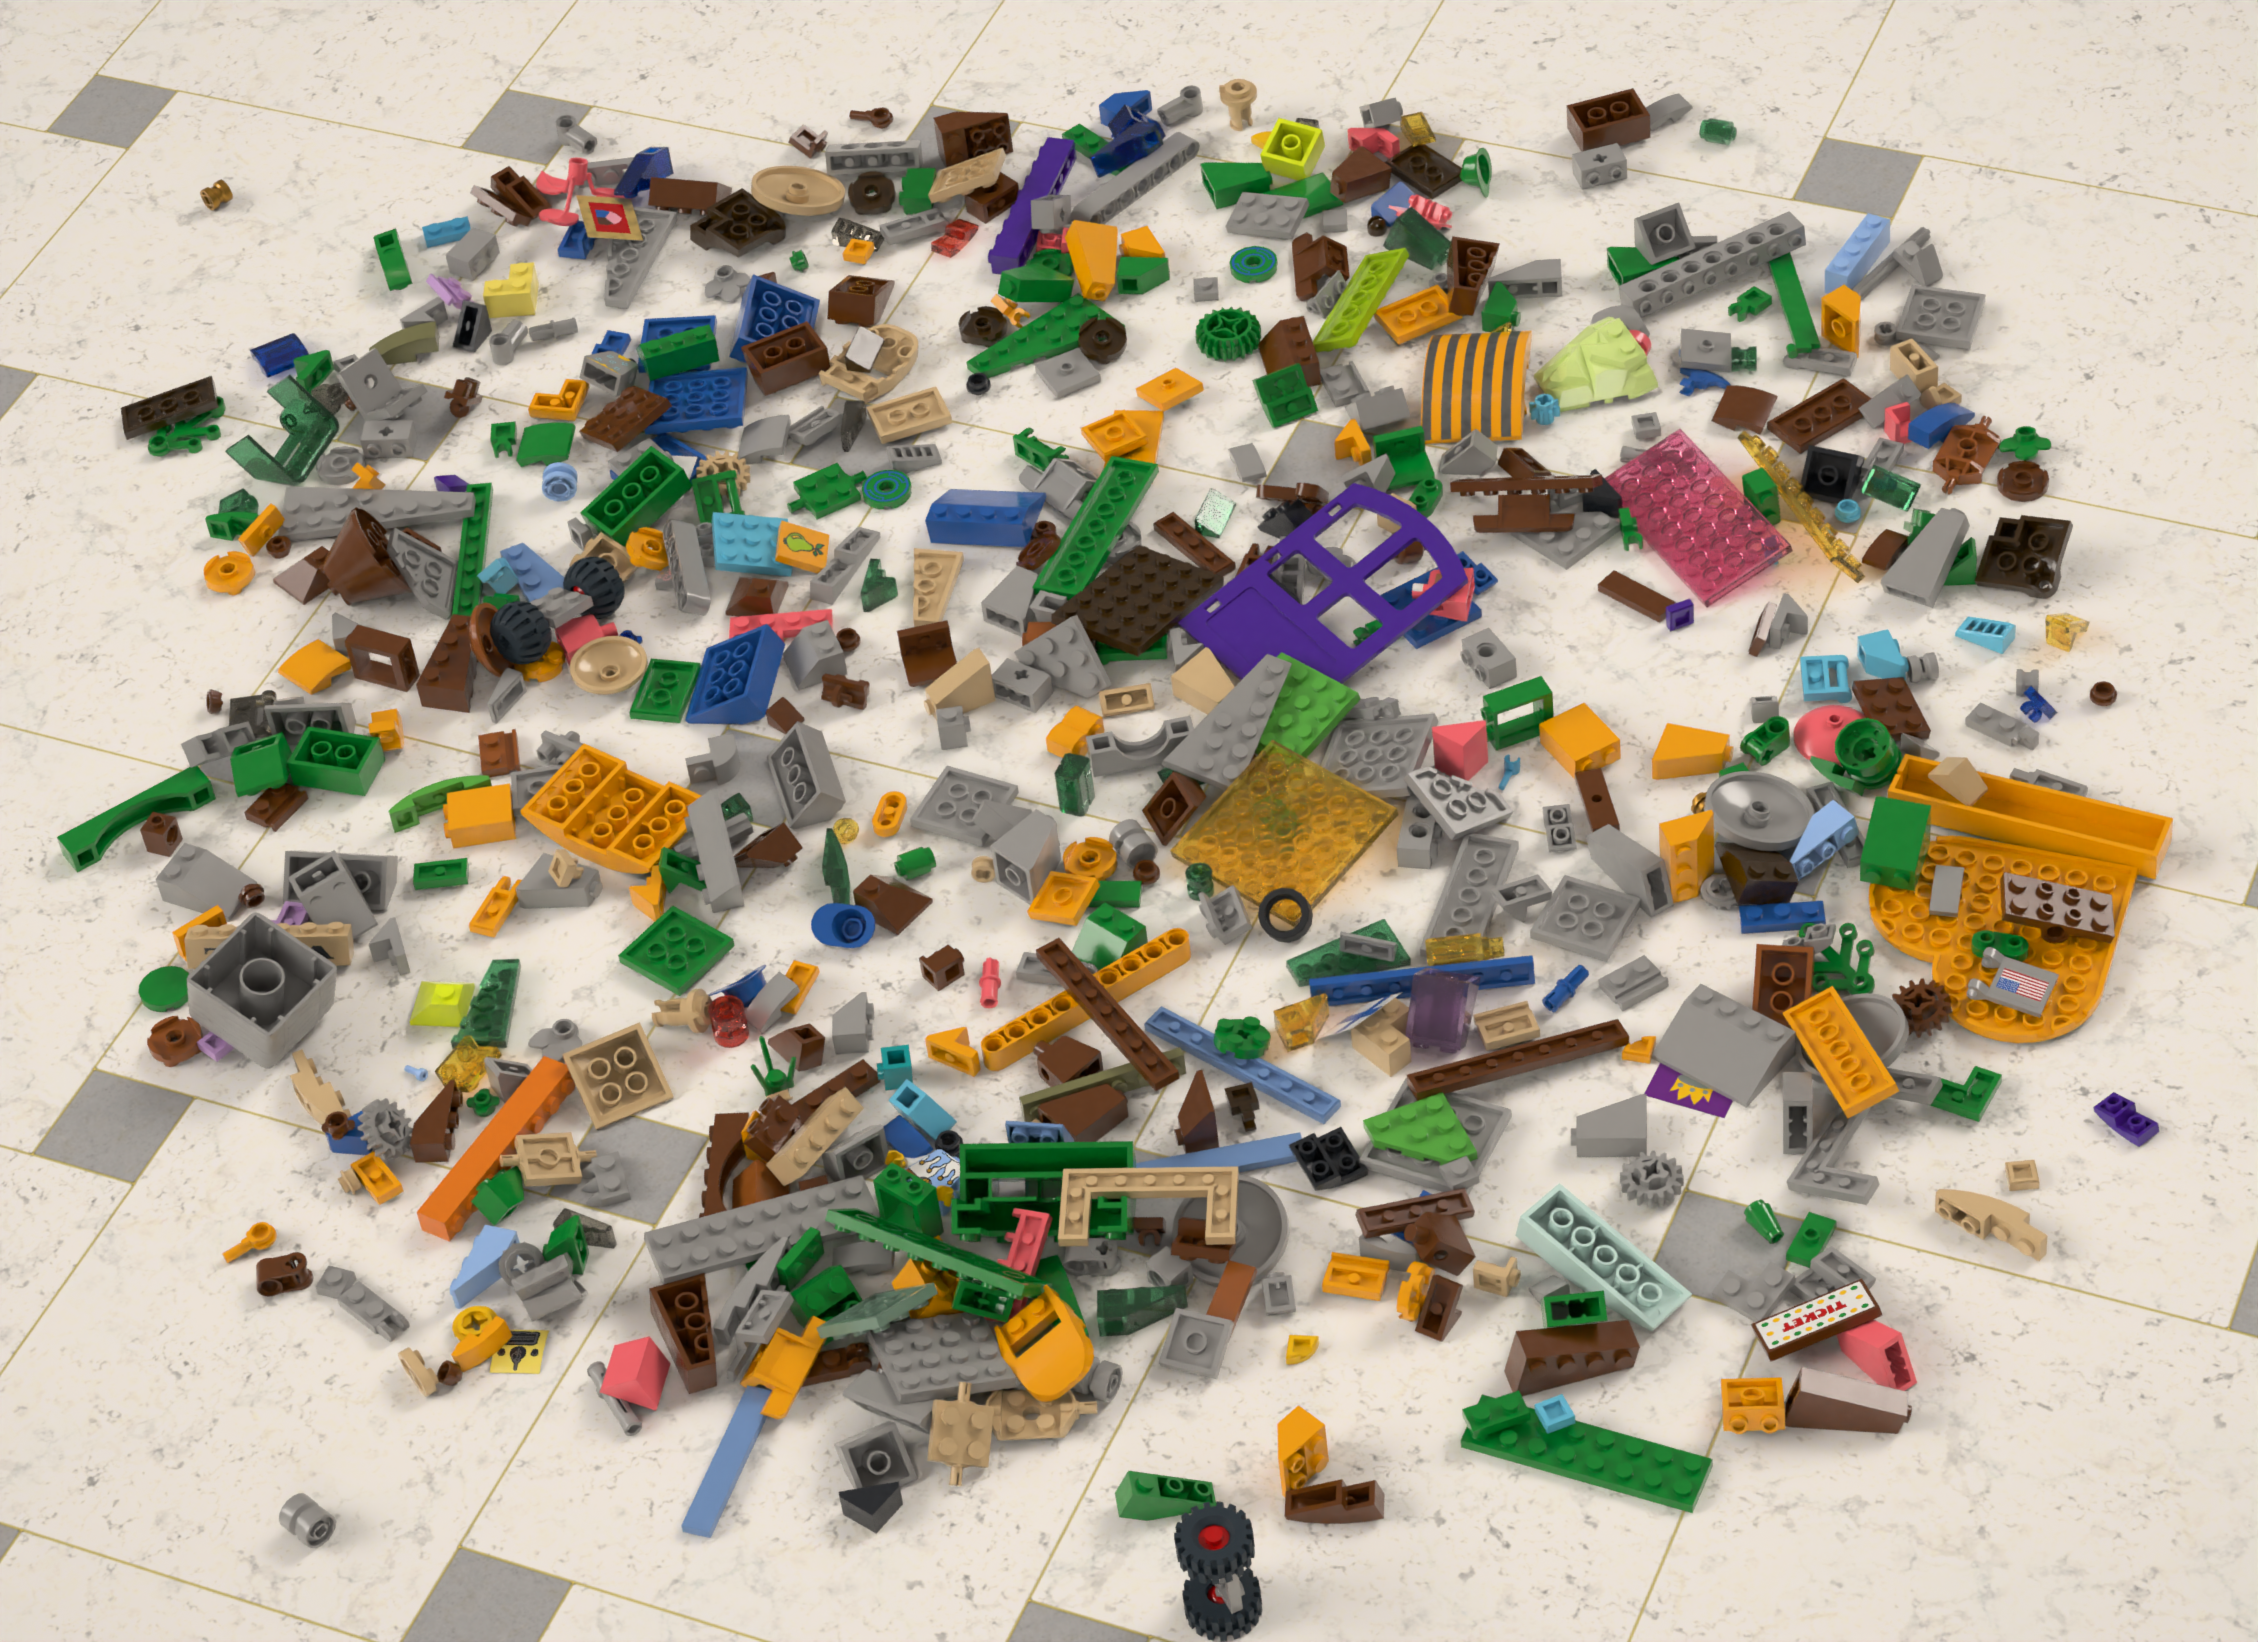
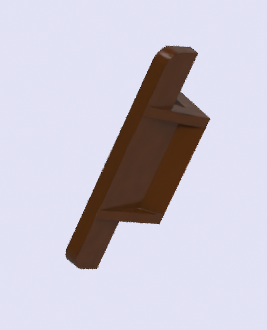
[1292,232,1350,301]
[1473,494,1575,533]

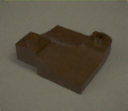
[690,188,786,258]
[1975,515,2073,599]

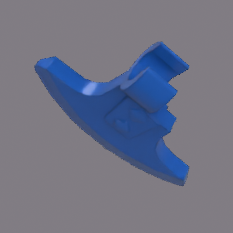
[1679,367,1731,396]

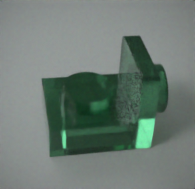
[218,488,259,513]

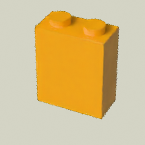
[1539,703,1621,779]
[443,783,516,849]

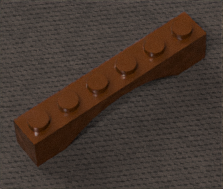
[699,1112,750,1218]

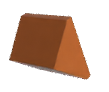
[732,1159,790,1209]

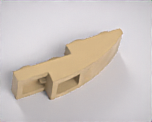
[290,1049,351,1125]
[1935,1189,2047,1261]

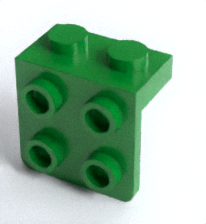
[1373,426,1435,490]
[746,1227,825,1292]

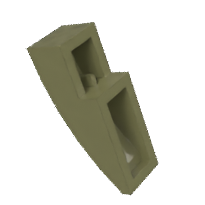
[369,321,439,365]

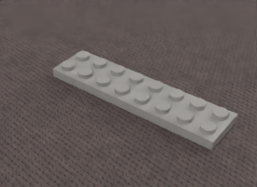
[644,1175,880,1284]

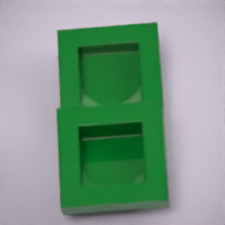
[205,512,259,541]
[1810,756,1866,796]

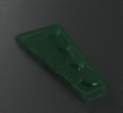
[1286,919,1411,987]
[451,959,521,1049]

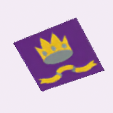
[1644,1063,1733,1119]

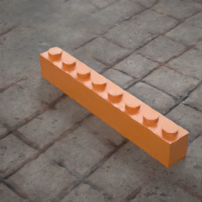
[417,1056,576,1242]

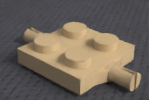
[500,1132,597,1187]
[927,1382,994,1486]

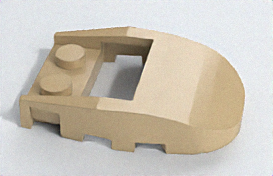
[819,324,918,404]

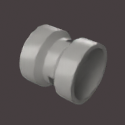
[1906,652,1939,683]

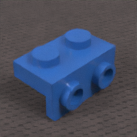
[557,220,596,259]

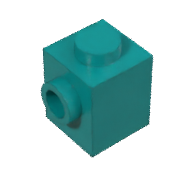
[876,1044,913,1091]

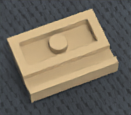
[1473,1001,1540,1051]

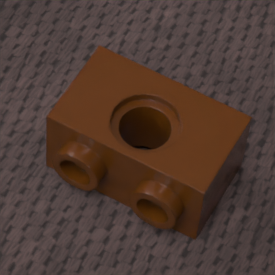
[964,172,1019,224]

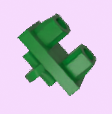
[1903,508,1935,546]

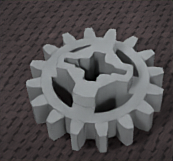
[358,1098,413,1160]
[1620,1150,1684,1208]

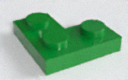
[1930,1066,2002,1122]

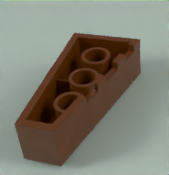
[1447,236,1500,316]
[416,614,479,713]
[649,1273,717,1394]
[1504,1320,1640,1396]

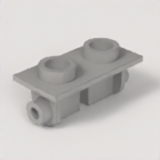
[1306,270,1347,319]

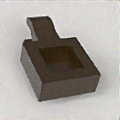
[1224,1082,1260,1132]

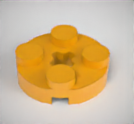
[626,527,669,572]
[203,551,255,595]
[513,641,566,682]
[1063,837,1118,881]
[1397,1261,1435,1322]

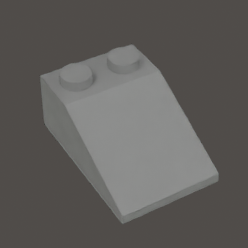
[156,843,257,921]

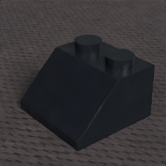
[1798,445,1865,504]

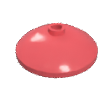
[1794,705,1866,766]

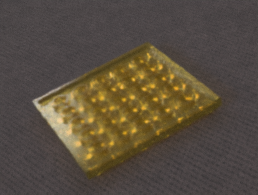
[1170,740,1399,927]

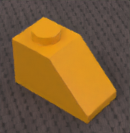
[1119,226,1166,258]

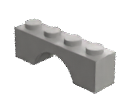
[1086,716,1194,777]

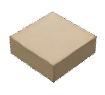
[2005,1160,2039,1191]

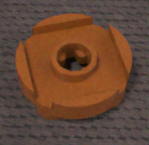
[147,1016,204,1067]

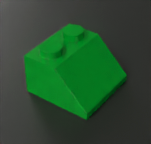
[1072,902,1148,971]

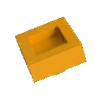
[842,239,875,264]

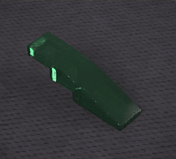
[822,828,854,905]

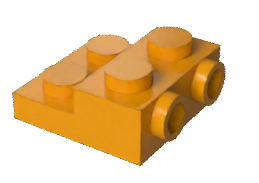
[1721,1377,1785,1434]

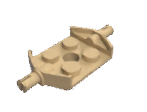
[983,1389,1098,1440]

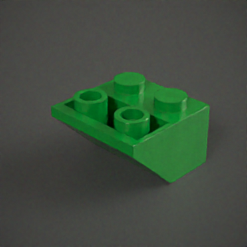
[230,733,292,797]
[789,1265,863,1346]

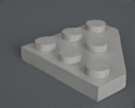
[1511,512,1620,570]
[387,528,458,620]
[1014,615,1112,698]
[1404,766,1514,840]

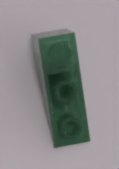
[1097,1285,1188,1337]

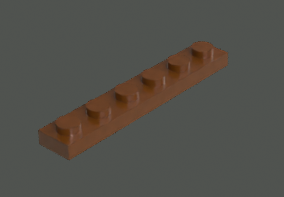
[1450,474,1603,497]

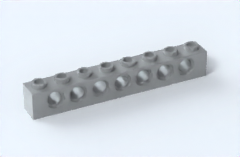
[1618,211,1806,318]

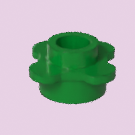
[466,1088,500,1117]

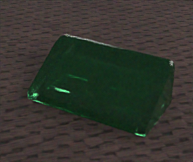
[1861,465,1921,511]
[1194,488,1236,538]

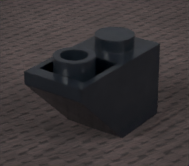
[1257,498,1313,539]

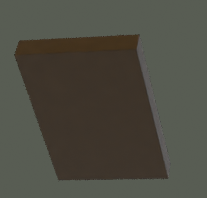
[1385,141,1462,199]

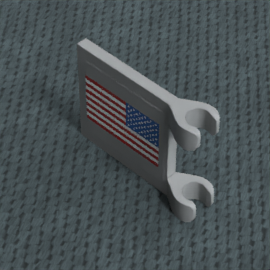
[1967,947,2059,1018]

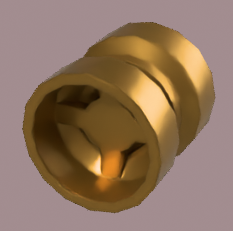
[200,179,233,211]

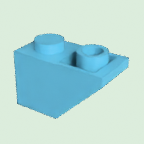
[1857,629,1909,679]
[888,1079,957,1141]

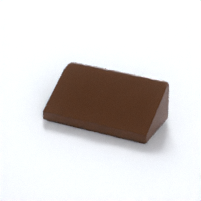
[1498,448,1552,477]

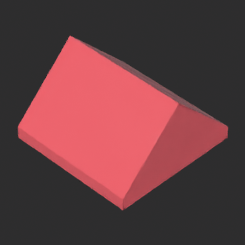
[1432,720,1488,781]
[600,1336,671,1411]

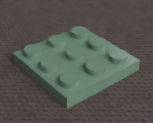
[817,1283,938,1340]

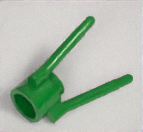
[750,1036,796,1096]

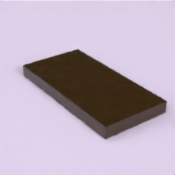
[121,376,219,440]

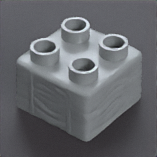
[187,912,337,1068]

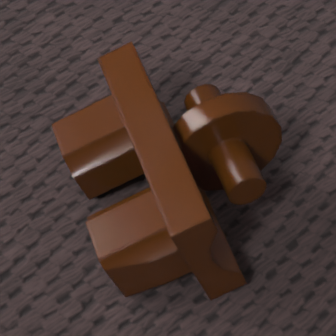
[444,377,483,418]
[821,673,870,710]

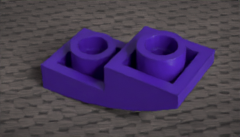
[2093,1092,2159,1147]

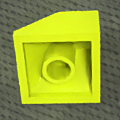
[409,981,475,1027]

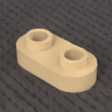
[398,1347,439,1397]

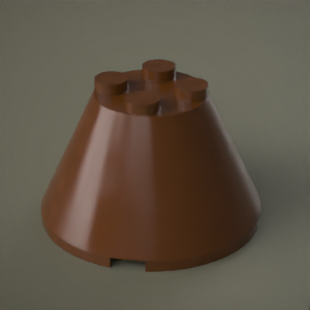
[319,506,413,606]

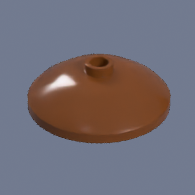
[469,603,515,678]

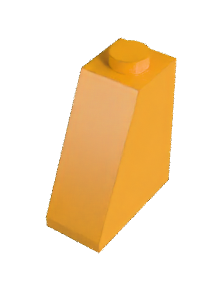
[1652,723,1734,780]

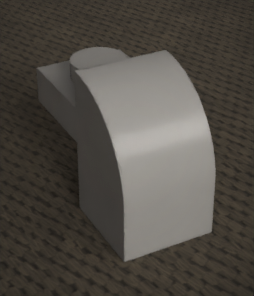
[685,733,740,785]

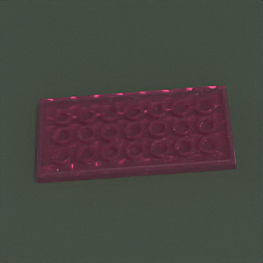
[1605,429,1793,608]

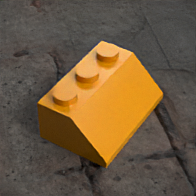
[1659,810,1714,903]

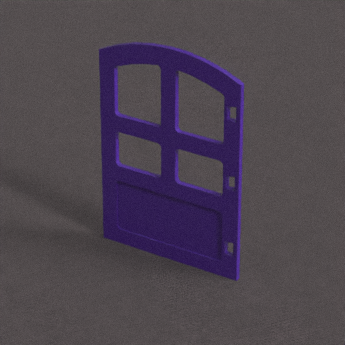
[1178,483,1468,684]

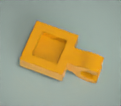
[991,294,1031,328]

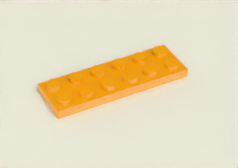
[1783,986,1899,1119]

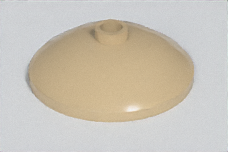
[570,636,648,695]

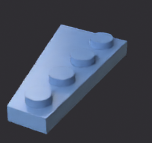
[500,543,564,603]

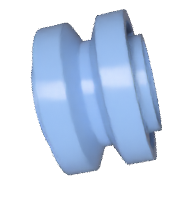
[542,462,578,502]

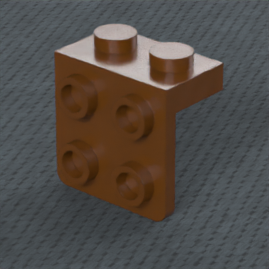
[897,620,957,687]

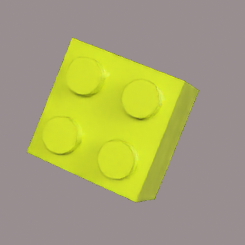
[1260,118,1325,181]

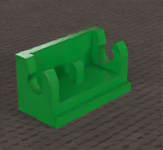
[1013,427,1069,472]

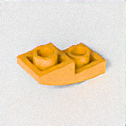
[451,1315,513,1372]

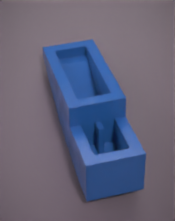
[1908,403,1975,449]

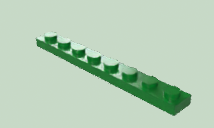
[452,483,493,616]

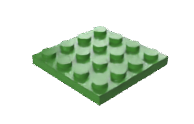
[1255,652,1361,773]

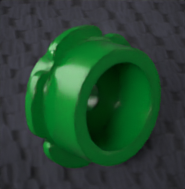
[789,250,809,273]

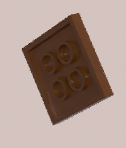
[579,385,672,452]

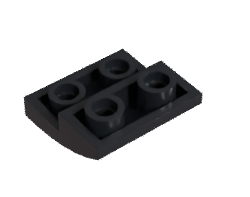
[1289,1127,1368,1191]

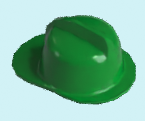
[1460,148,1492,198]

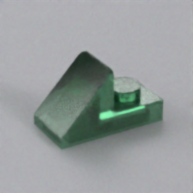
[860,558,898,612]

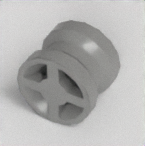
[2016,669,2039,696]

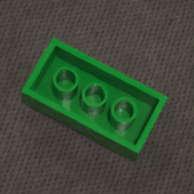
[580,446,692,548]

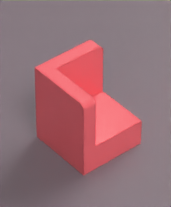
[1884,402,1912,444]

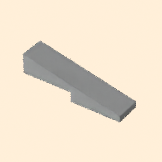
[810,527,881,605]

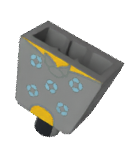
[579,351,638,397]

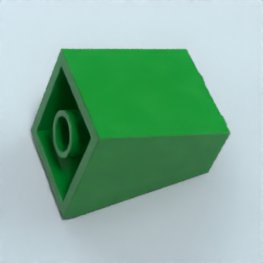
[1860,796,1931,891]

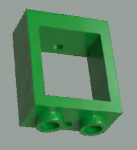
[1480,676,1554,751]
[873,1162,944,1238]

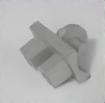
[536,730,583,765]

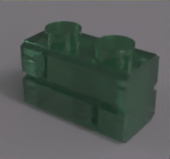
[1054,753,1095,817]

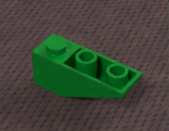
[1115,1470,1216,1521]

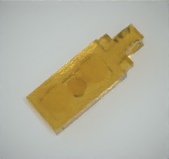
[1425,933,1505,966]

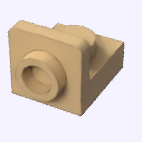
[1473,1256,1521,1297]

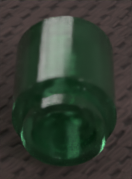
[1699,118,1737,145]

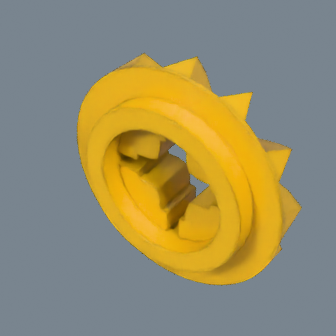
[452,1306,497,1341]

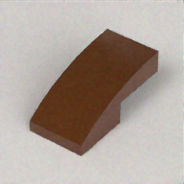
[1861,529,1908,571]

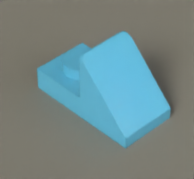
[477,557,519,594]

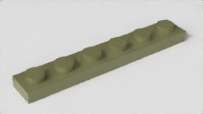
[1019,1047,1186,1122]

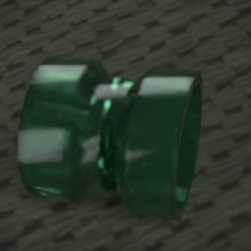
[1731,346,1757,372]
[1185,863,1214,901]

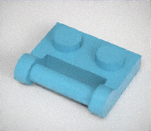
[1800,655,1852,703]

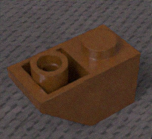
[768,1023,825,1072]

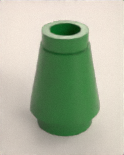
[1744,1199,1784,1244]

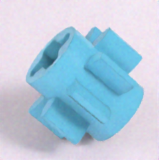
[1529,394,1560,425]

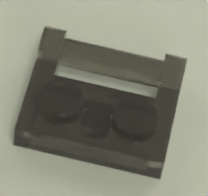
[229,690,277,738]

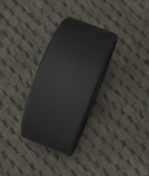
[1258,888,1313,943]

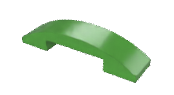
[388,775,492,833]

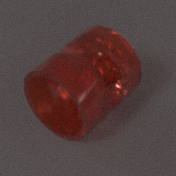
[708,995,750,1048]

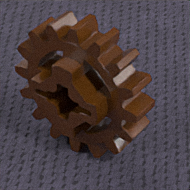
[1892,978,1952,1038]

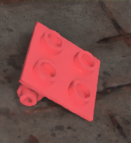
[1388,194,1452,230]

